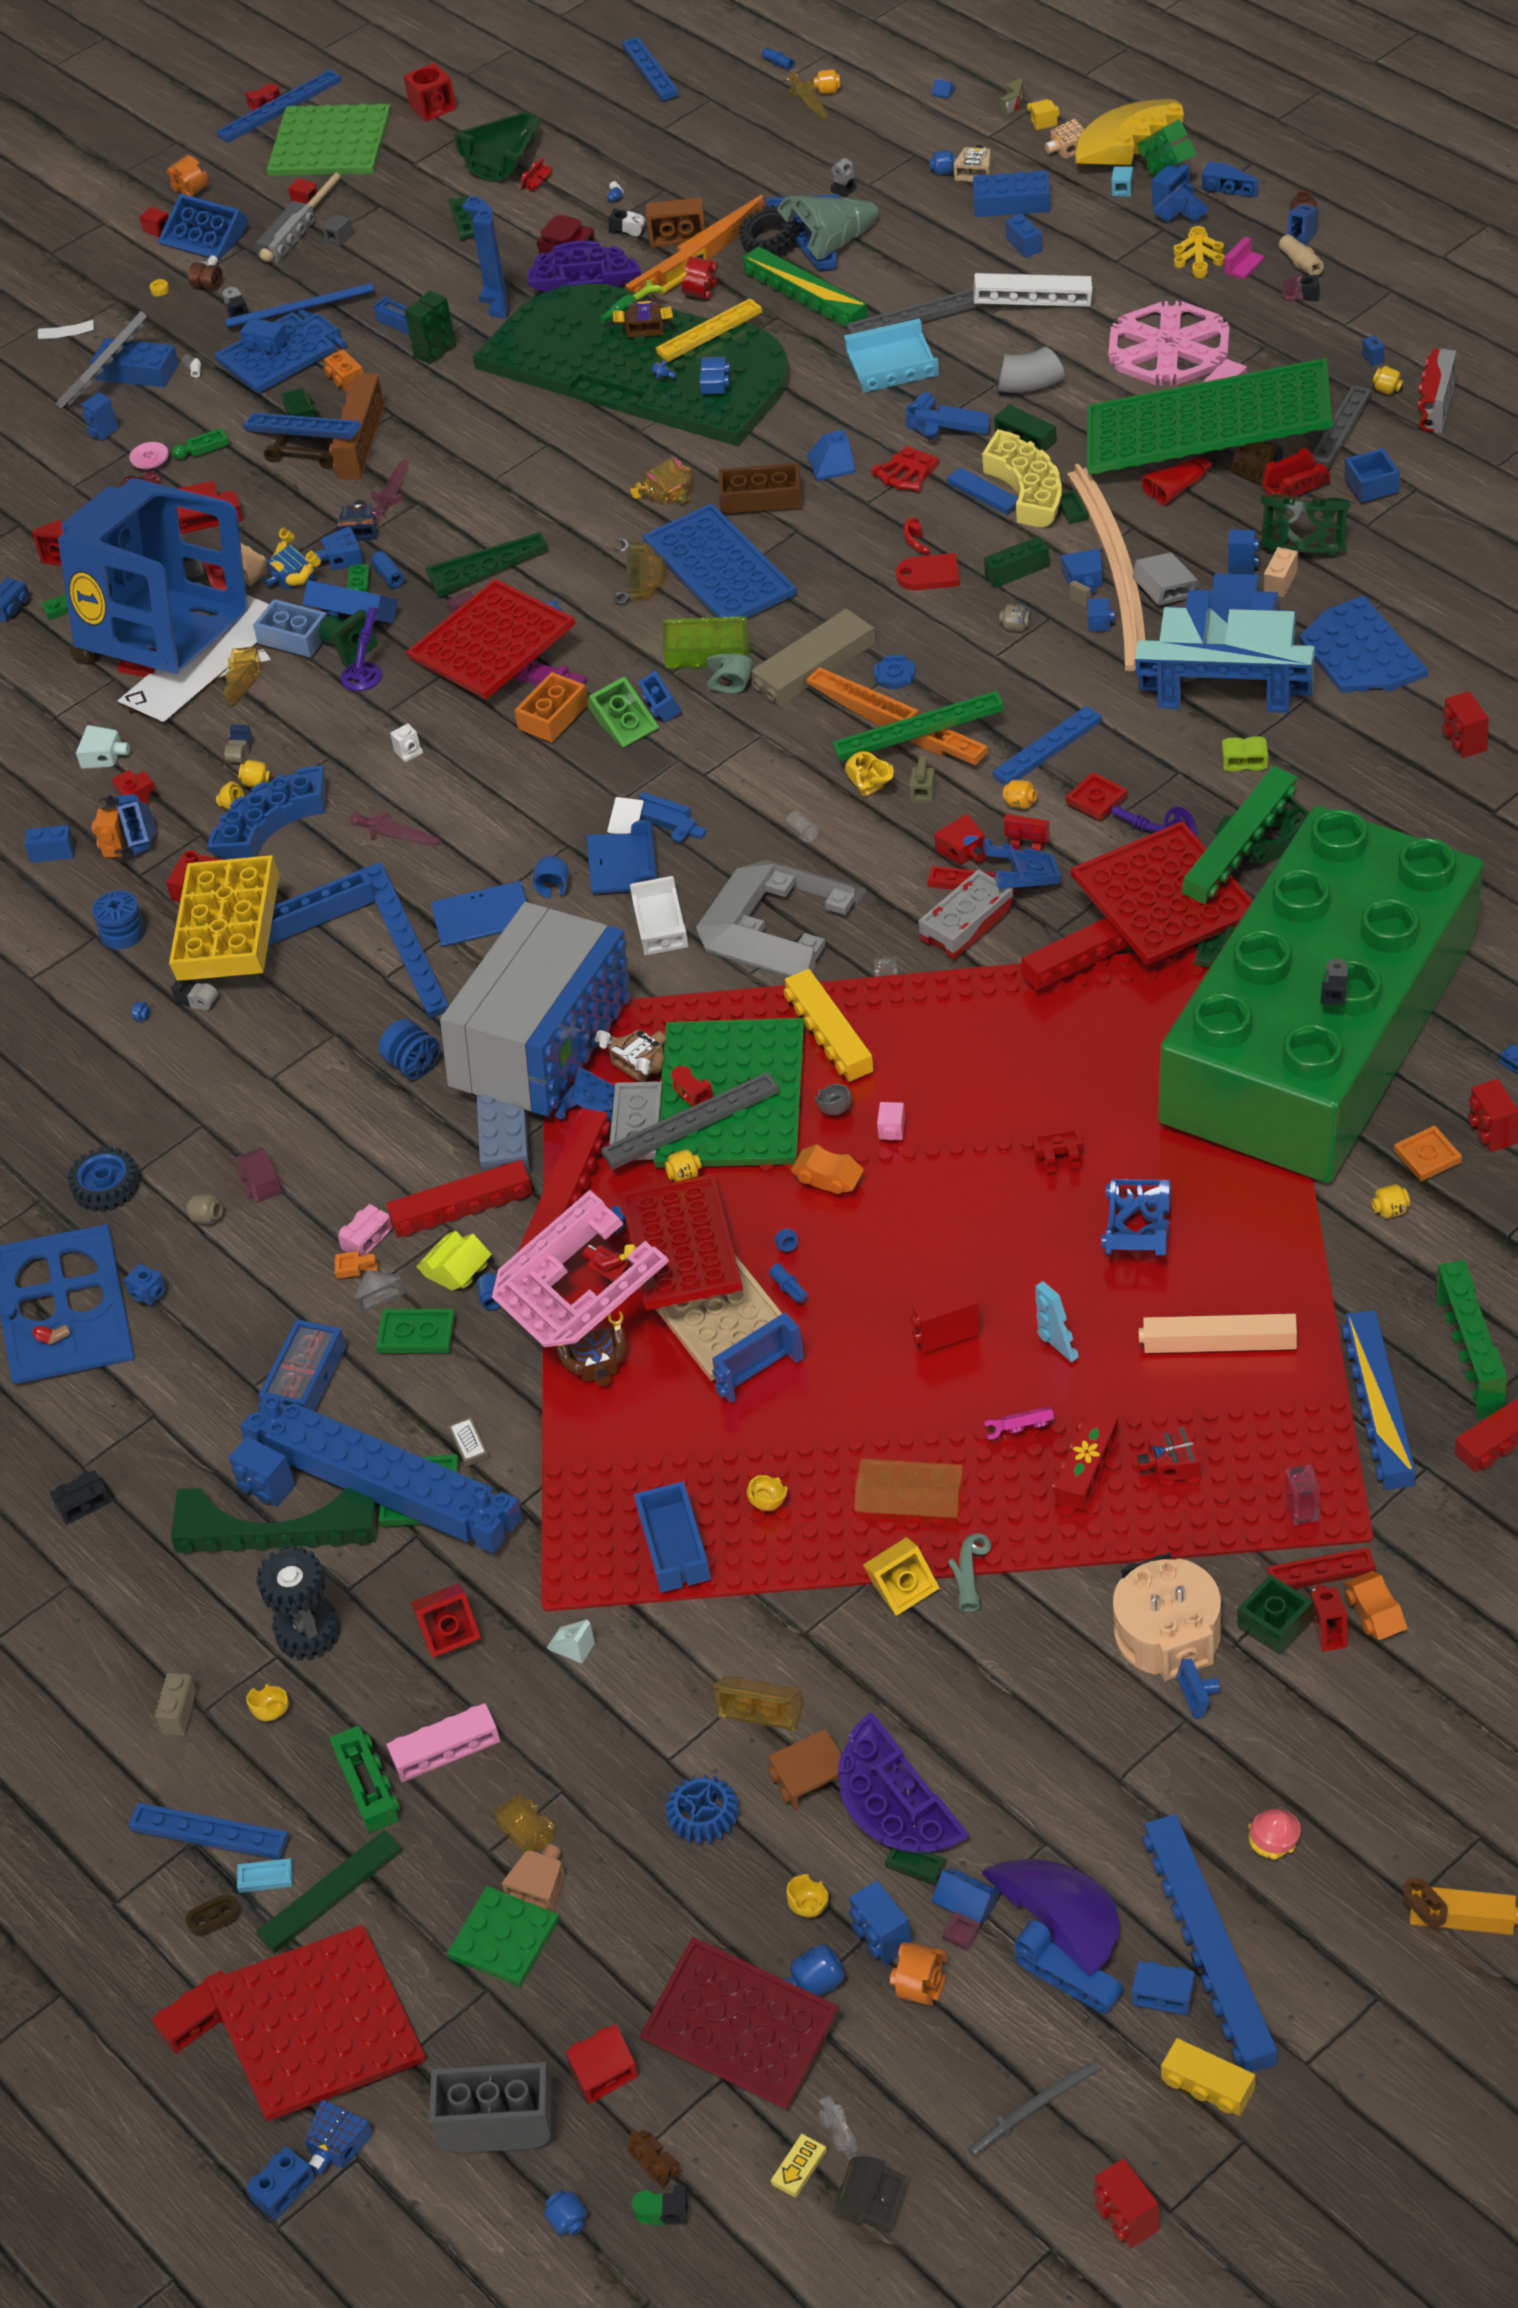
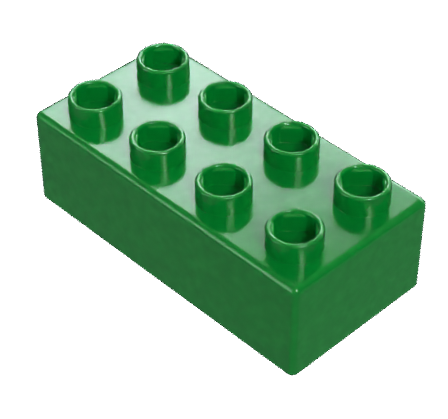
[1158,806,1484,1183]

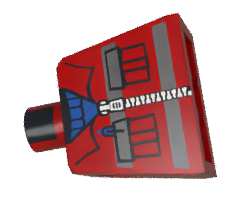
[1137,1424,1200,1482]

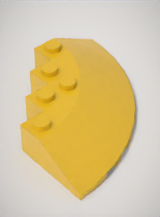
[1075,99,1184,165]

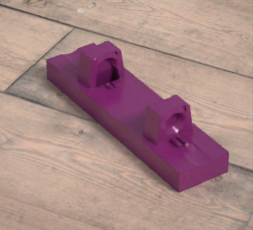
[512,661,587,685]

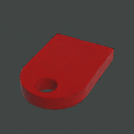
[895,553,959,590]

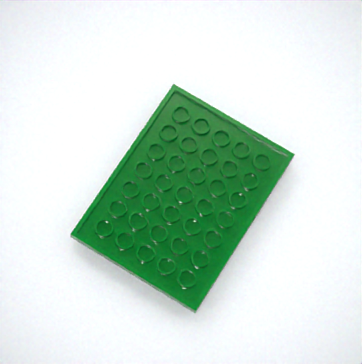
[654,1018,805,1168]

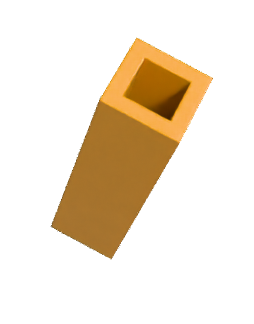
[1410,1887,1518,1935]

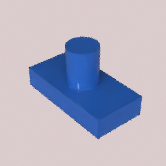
[1176,1658,1220,1719]

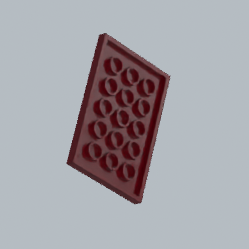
[639,1936,840,2112]

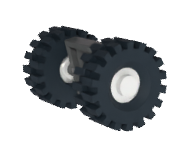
[256,1546,341,1661]

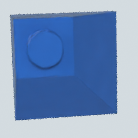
[807,430,856,481]

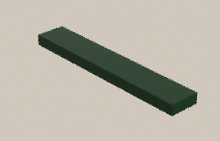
[256,1830,402,1953]

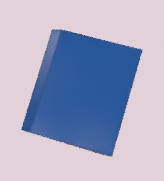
[932,79,956,99]

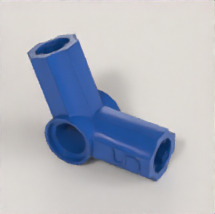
[905,392,941,439]

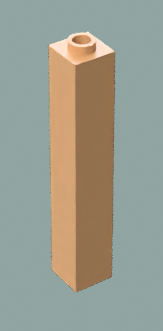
[1139,1314,1297,1353]

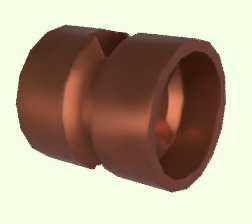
[188,262,223,290]

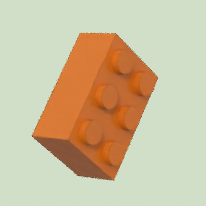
[514,672,588,742]

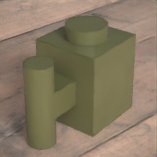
[909,756,936,802]

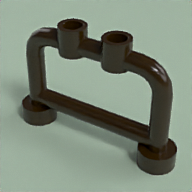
[264,434,334,469]

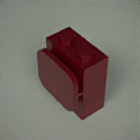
[536,215,596,255]

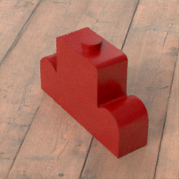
[177,481,243,534]

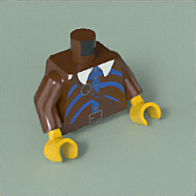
[556,1311,627,1386]

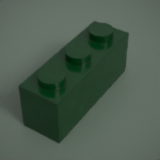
[994,404,1057,452]
[984,536,1050,588]

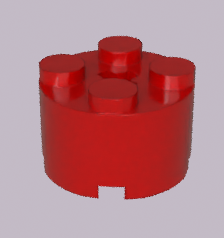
[682,257,718,300]

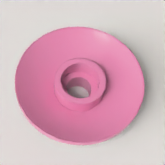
[129,442,169,469]

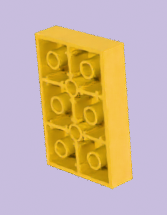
[169,855,280,981]

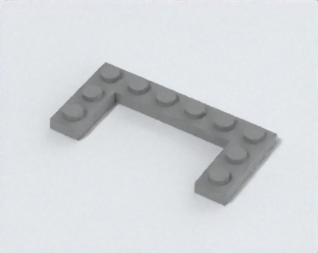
[56,311,147,408]

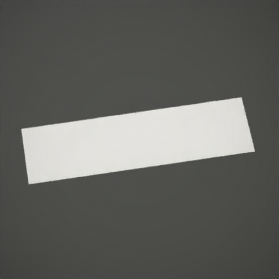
[118,595,269,722]

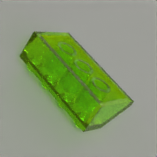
[662,617,751,668]

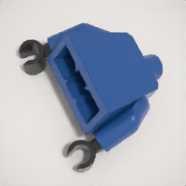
[99,794,156,862]

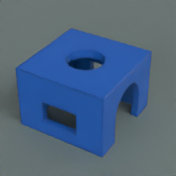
[1362,335,1384,366]

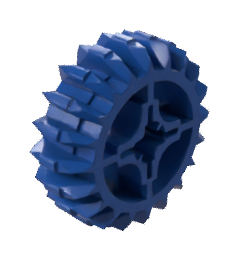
[665,1774,739,1846]

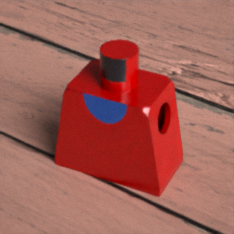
[934,814,986,864]

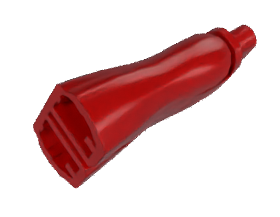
[1141,456,1212,506]

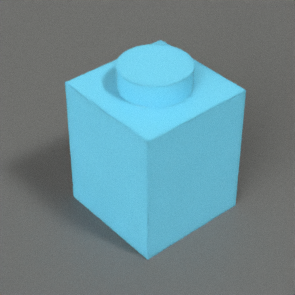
[1112,167,1133,196]

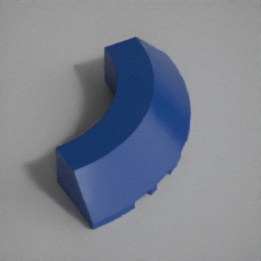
[207,765,326,860]

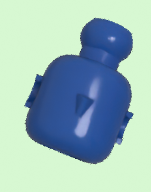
[782,1944,845,1997]

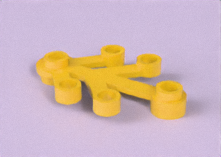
[1174,226,1225,279]

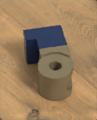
[225,724,254,763]

